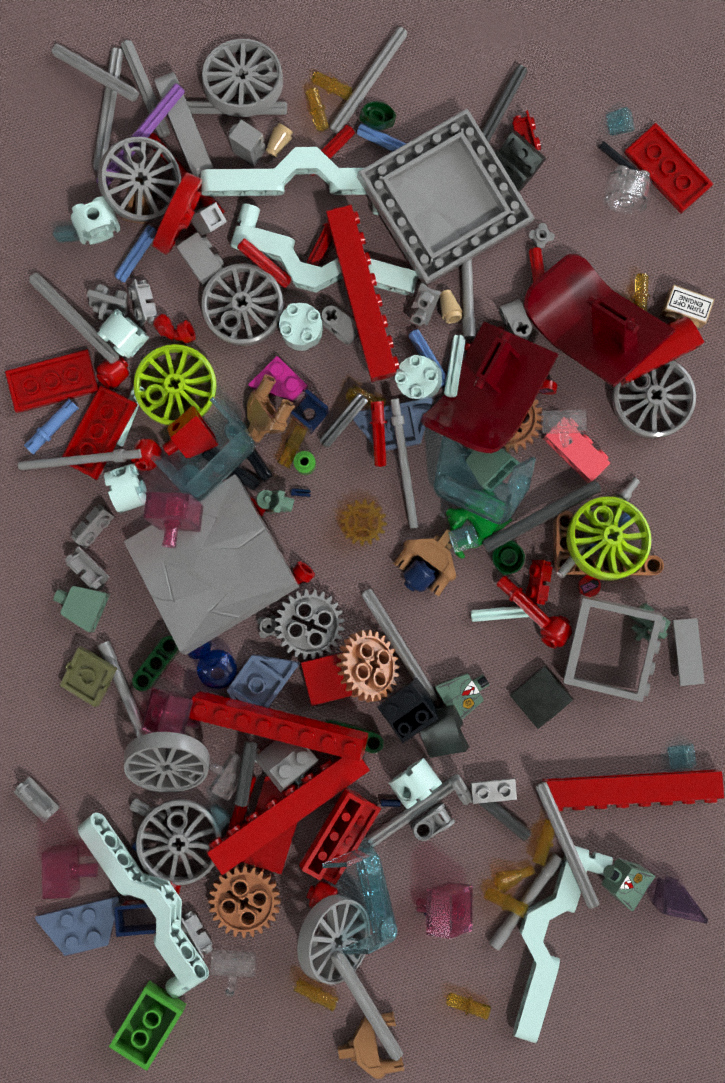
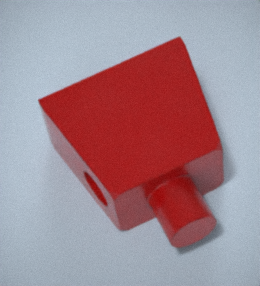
[162,405,219,458]

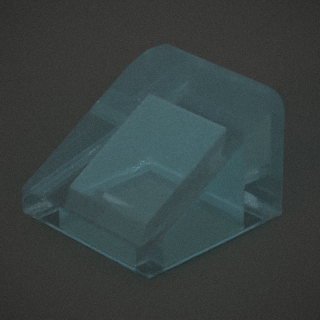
[606,107,635,135]
[53,225,79,243]
[448,525,479,553]
[668,744,697,769]
[211,803,231,833]

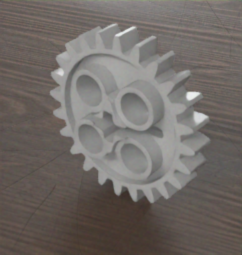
[274,589,345,660]

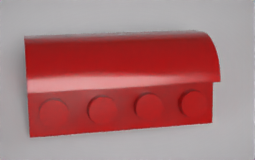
[620,316,705,386]
[299,788,381,885]

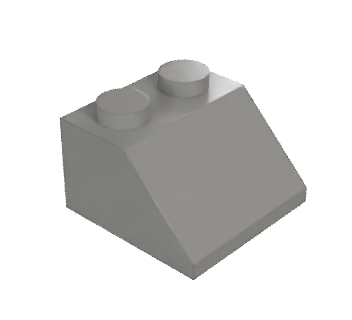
[255,740,318,792]

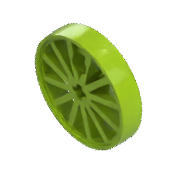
[134,344,217,426]
[566,496,651,580]

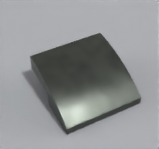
[495,131,546,192]
[510,665,573,729]
[420,705,469,758]

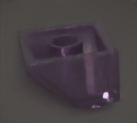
[652,876,708,924]

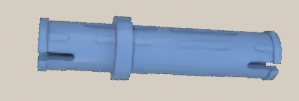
[24,399,79,454]

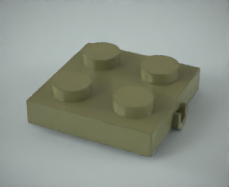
[60,647,117,707]

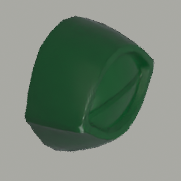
[359,101,396,130]
[492,540,525,576]

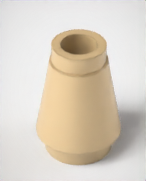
[265,123,293,158]
[440,290,463,324]

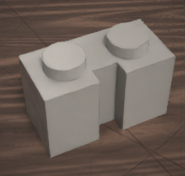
[229,119,266,167]
[176,232,224,287]

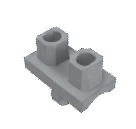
[408,283,441,326]
[87,284,128,321]

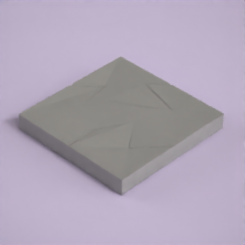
[357,108,535,286]
[124,475,300,655]

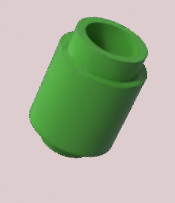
[294,451,316,475]

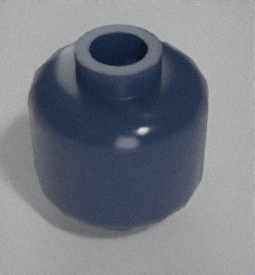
[403,559,436,592]

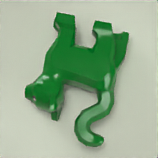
[446,489,512,559]

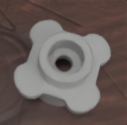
[529,223,555,249]
[257,615,280,638]

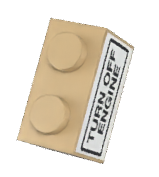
[660,285,715,329]

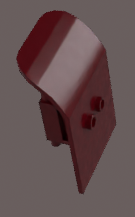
[524,254,675,387]
[421,322,559,454]

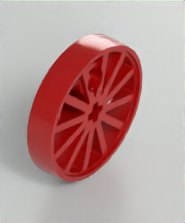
[152,173,202,255]

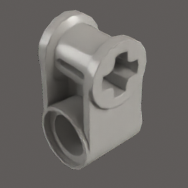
[499,299,532,340]
[321,306,358,345]
[412,803,455,841]

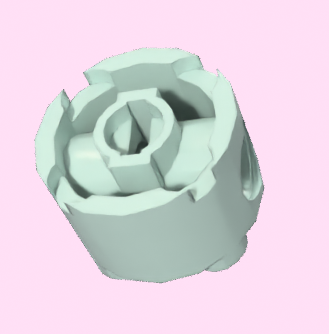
[71,196,121,245]
[279,303,323,351]
[97,309,150,358]
[395,355,442,400]
[104,463,148,513]
[389,758,442,809]

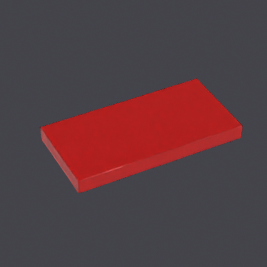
[624,123,714,214]
[5,349,99,413]
[62,385,138,480]
[242,775,297,874]

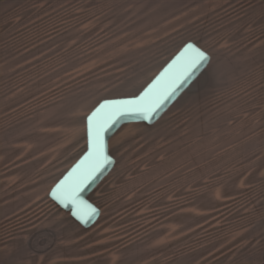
[200,147,380,215]
[230,204,418,296]
[78,813,209,998]
[513,845,613,1043]

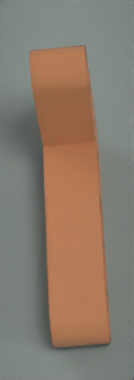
[553,511,664,576]

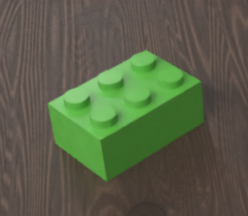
[109,980,187,1071]

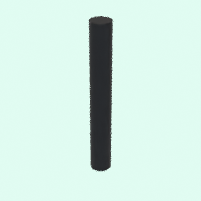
[599,141,653,188]

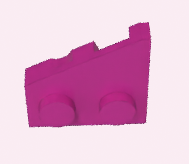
[248,356,308,402]

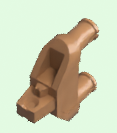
[246,374,295,442]
[393,529,457,596]
[337,1011,404,1079]

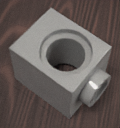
[191,202,227,236]

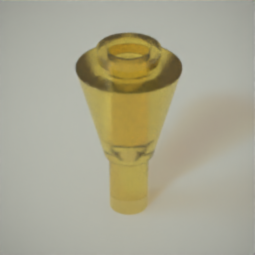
[346,384,386,407]
[494,865,535,893]

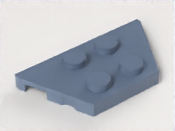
[353,397,433,451]
[227,654,300,708]
[35,895,120,956]

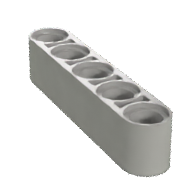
[154,71,214,178]

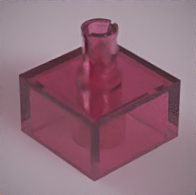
[143,492,204,548]
[140,687,201,734]
[42,844,98,899]
[416,882,473,939]

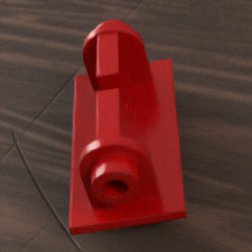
[512,110,541,150]
[526,560,553,605]

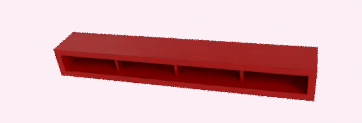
[326,205,400,382]
[189,691,369,761]
[207,756,370,875]
[542,769,724,811]

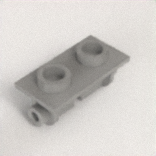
[128,279,158,327]
[71,504,114,549]
[65,546,110,591]
[14,776,60,823]
[470,778,517,804]
[181,910,213,958]

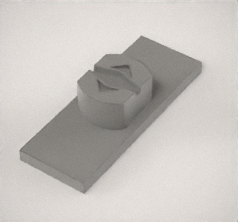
[672,618,705,686]

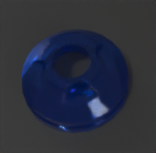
[197,649,237,689]

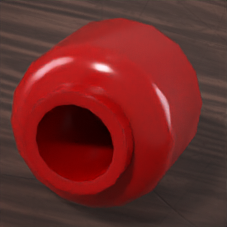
[96,357,129,388]
[130,439,162,471]
[540,615,573,649]
[306,881,338,915]

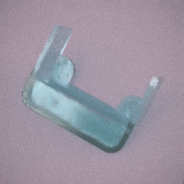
[151,397,255,502]
[434,436,536,524]
[322,846,397,954]

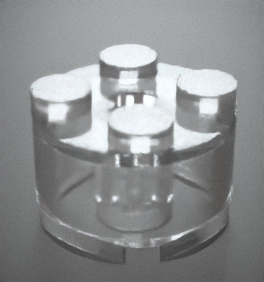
[604,166,651,214]

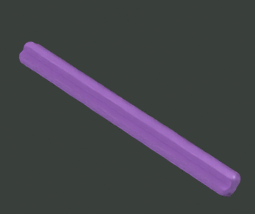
[96,83,185,187]

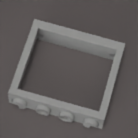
[563,595,666,702]

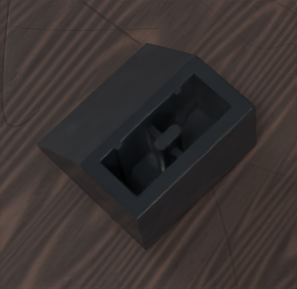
[377,677,439,743]

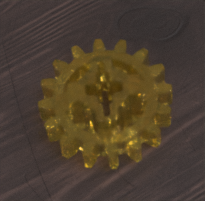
[340,499,387,547]

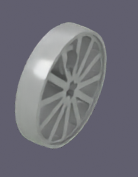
[202,39,283,117]
[98,137,181,222]
[202,263,284,346]
[612,360,696,438]
[124,732,210,792]
[136,799,221,885]
[297,895,370,985]

